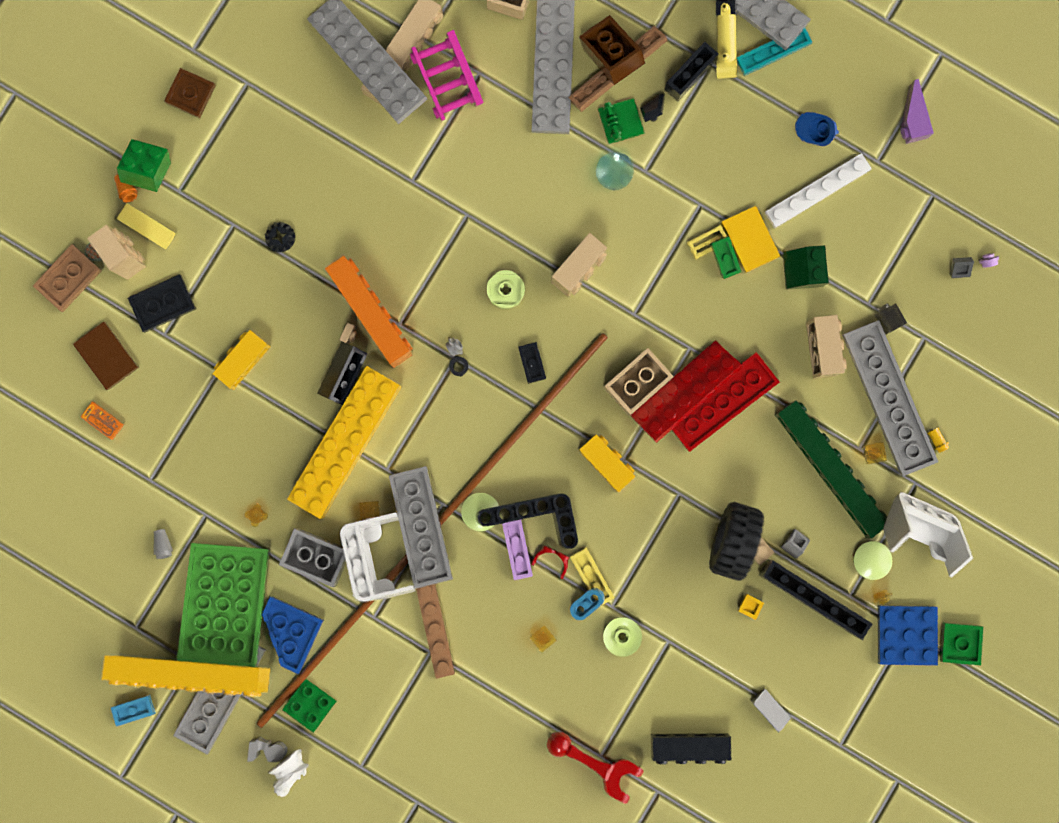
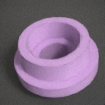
[979,253,999,268]

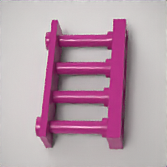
[409,30,484,121]

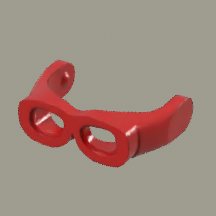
[531,545,570,580]

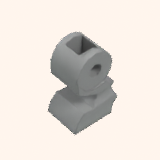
[247,737,287,762]

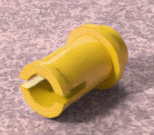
[927,427,949,453]

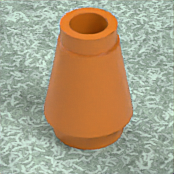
[114,174,137,203]

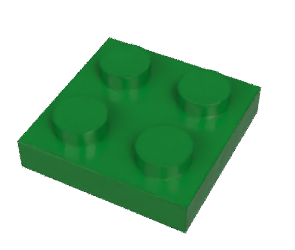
[940,622,984,666]

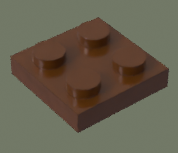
[164,68,216,119]

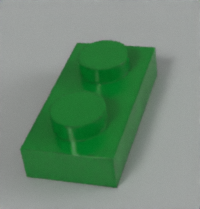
[710,236,741,279]

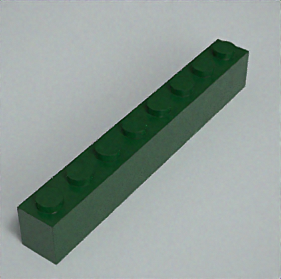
[775,400,887,539]

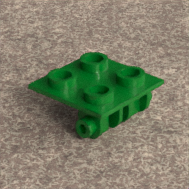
[598,98,645,144]
[282,679,337,733]

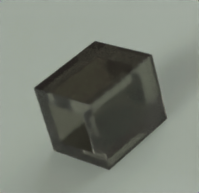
[874,303,907,334]

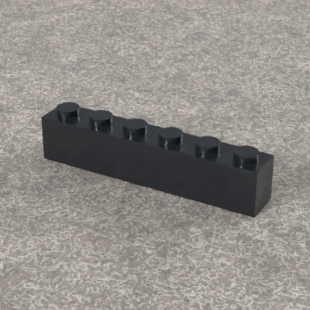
[759,559,873,640]

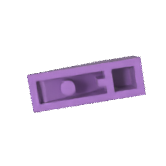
[901,79,934,144]

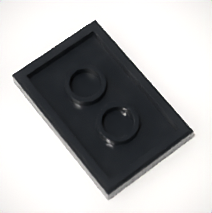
[128,274,196,333]

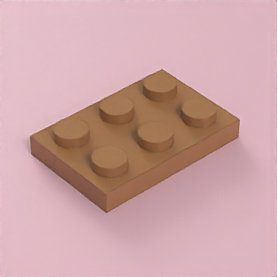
[33,244,102,312]

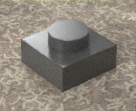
[950,257,974,278]

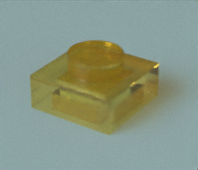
[863,442,887,465]
[359,501,380,521]
[530,625,557,652]

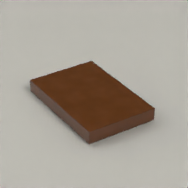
[73,322,139,390]

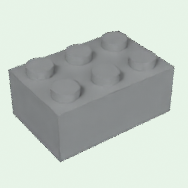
[279,528,346,587]

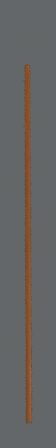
[257,333,608,728]

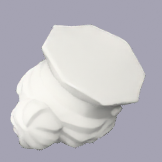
[268,749,309,797]

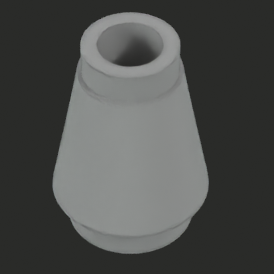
[153,529,173,559]

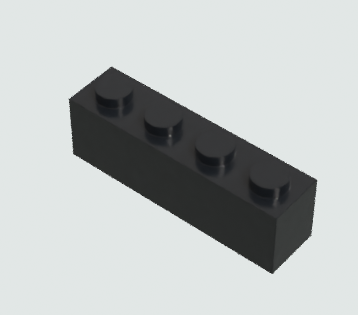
[651,733,732,764]

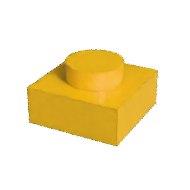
[737,594,764,620]

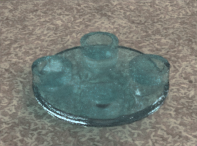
[596,152,634,190]

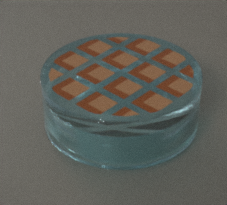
[85,243,102,262]

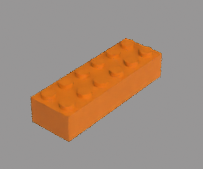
[325,256,413,368]

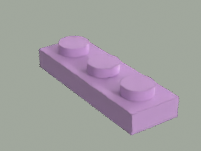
[502,520,533,580]

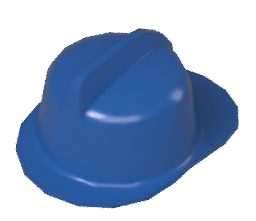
[795,112,839,146]

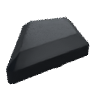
[640,93,665,122]

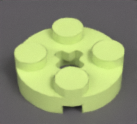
[487,270,525,309]

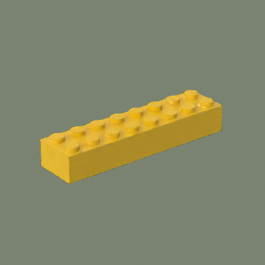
[287,366,402,519]
[101,655,271,696]

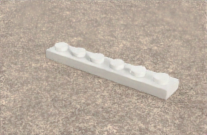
[765,153,871,229]

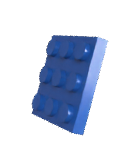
[878,605,938,665]

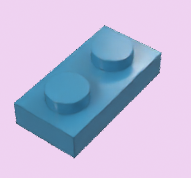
[111,695,156,726]

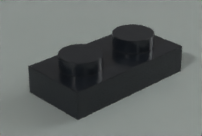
[518,342,546,384]

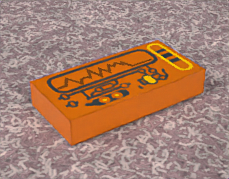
[81,402,124,440]

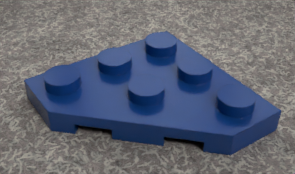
[262,596,324,674]

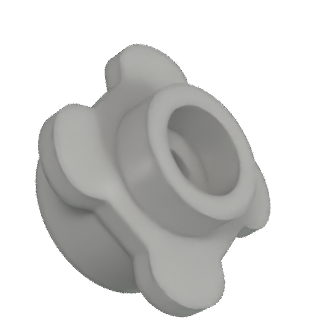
[446,338,463,356]

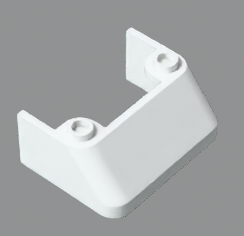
[884,492,973,577]
[340,513,415,602]

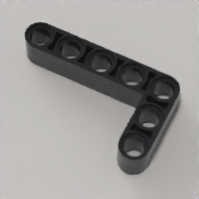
[476,494,578,549]

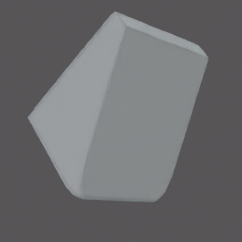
[781,529,810,558]

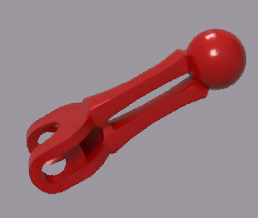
[547,732,644,804]

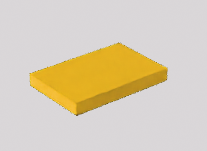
[721,206,781,274]

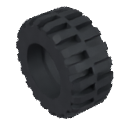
[709,502,764,581]

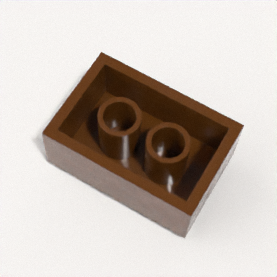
[579,15,645,85]

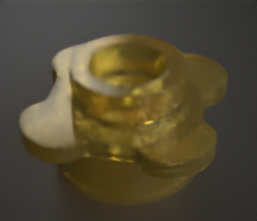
[245,504,268,527]
[873,589,893,606]

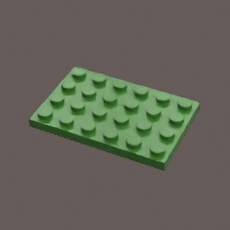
[177,543,270,667]

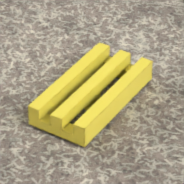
[686,225,726,260]

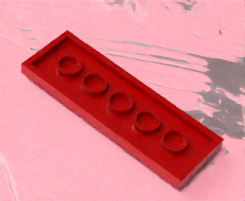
[630,340,742,443]
[672,352,780,452]

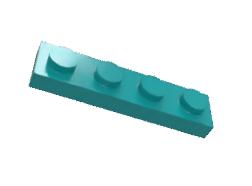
[736,28,812,76]

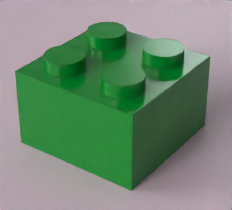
[117,139,171,192]

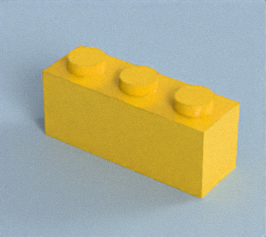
[212,330,271,390]
[578,434,636,493]

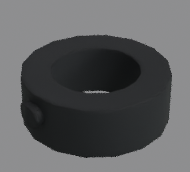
[449,356,468,377]

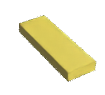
[117,203,176,249]
[569,547,615,605]

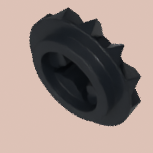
[265,222,295,252]

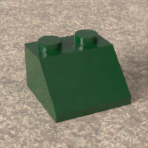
[782,245,829,290]

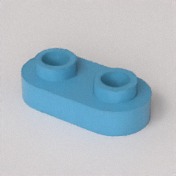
[570,588,605,620]

